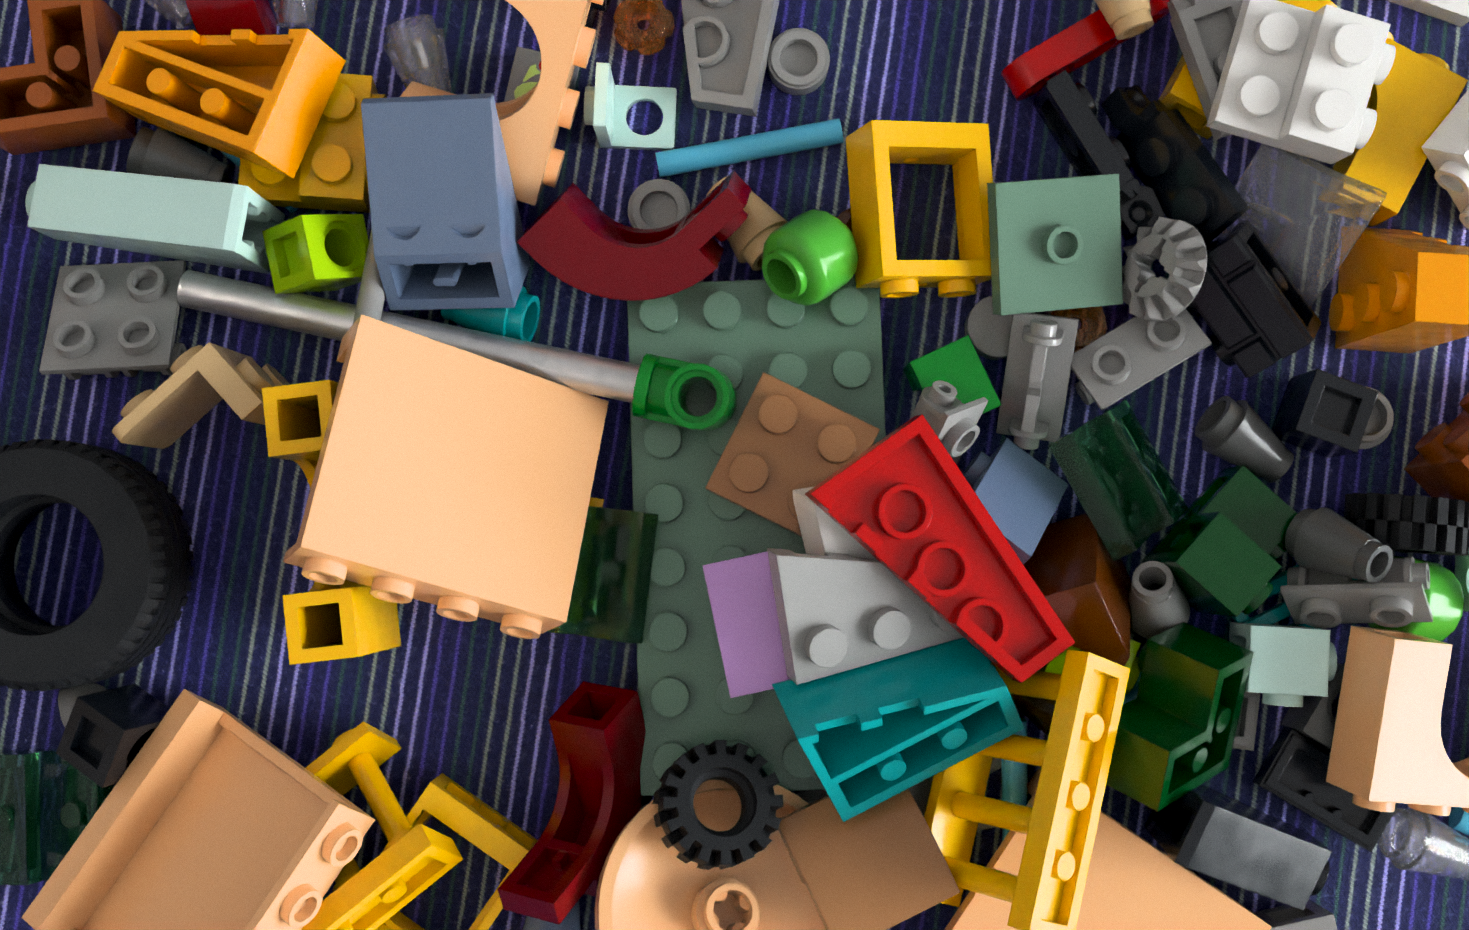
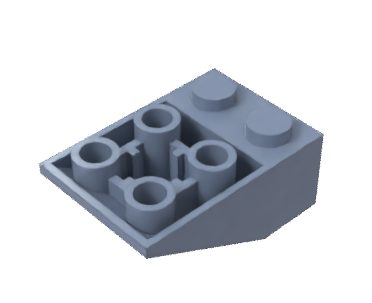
[361,93,531,310]

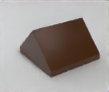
[1024,510,1131,666]

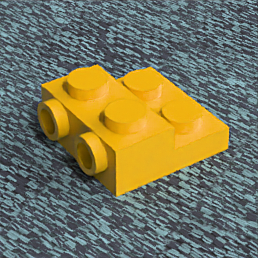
[238,73,387,213]

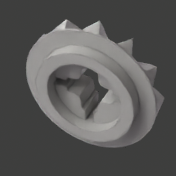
[1122,217,1207,322]

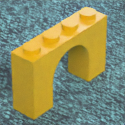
[1159,0,1468,227]
[262,380,401,665]

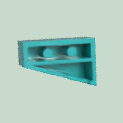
[772,637,1024,822]

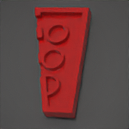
[805,414,1075,683]

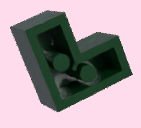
[1141,465,1298,617]
[1106,622,1254,811]

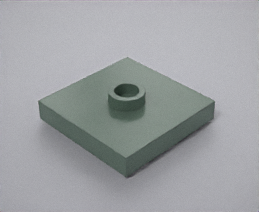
[987,174,1123,316]

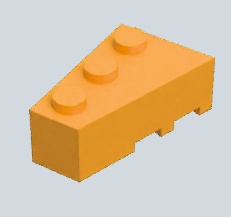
[92,29,346,179]
[1329,226,1469,353]

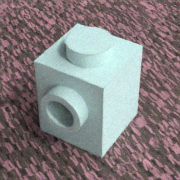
[1229,622,1337,707]

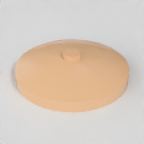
[594,779,826,930]

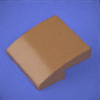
[778,789,961,930]

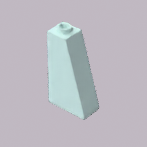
[25,164,285,274]

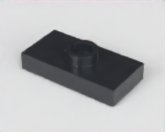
[1252,727,1399,852]

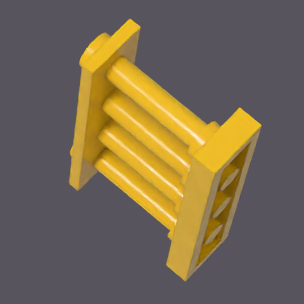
[924,649,1130,930]
[302,721,463,930]

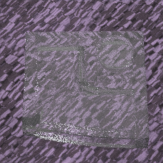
[1213,144,1387,307]

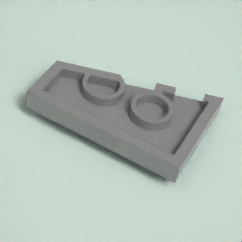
[681,0,780,117]
[767,548,963,685]

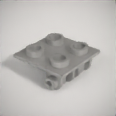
[39,260,186,380]

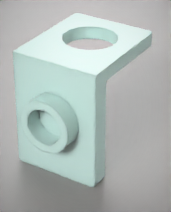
[584,62,677,151]

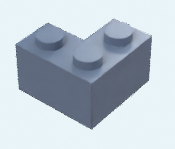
[962,438,1069,565]

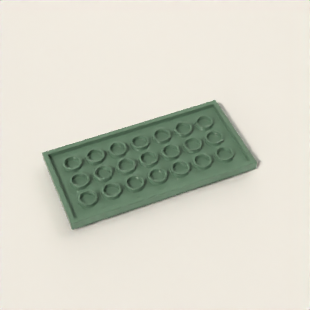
[627,276,886,796]

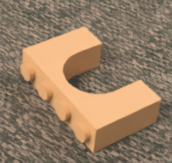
[400,0,604,206]
[1326,626,1469,816]

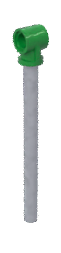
[177,270,737,431]

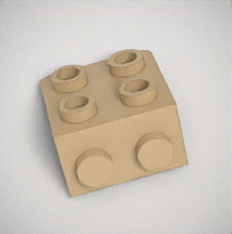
[112,342,290,449]

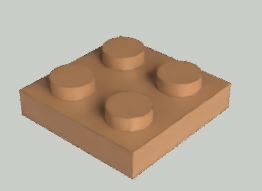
[705,372,880,537]

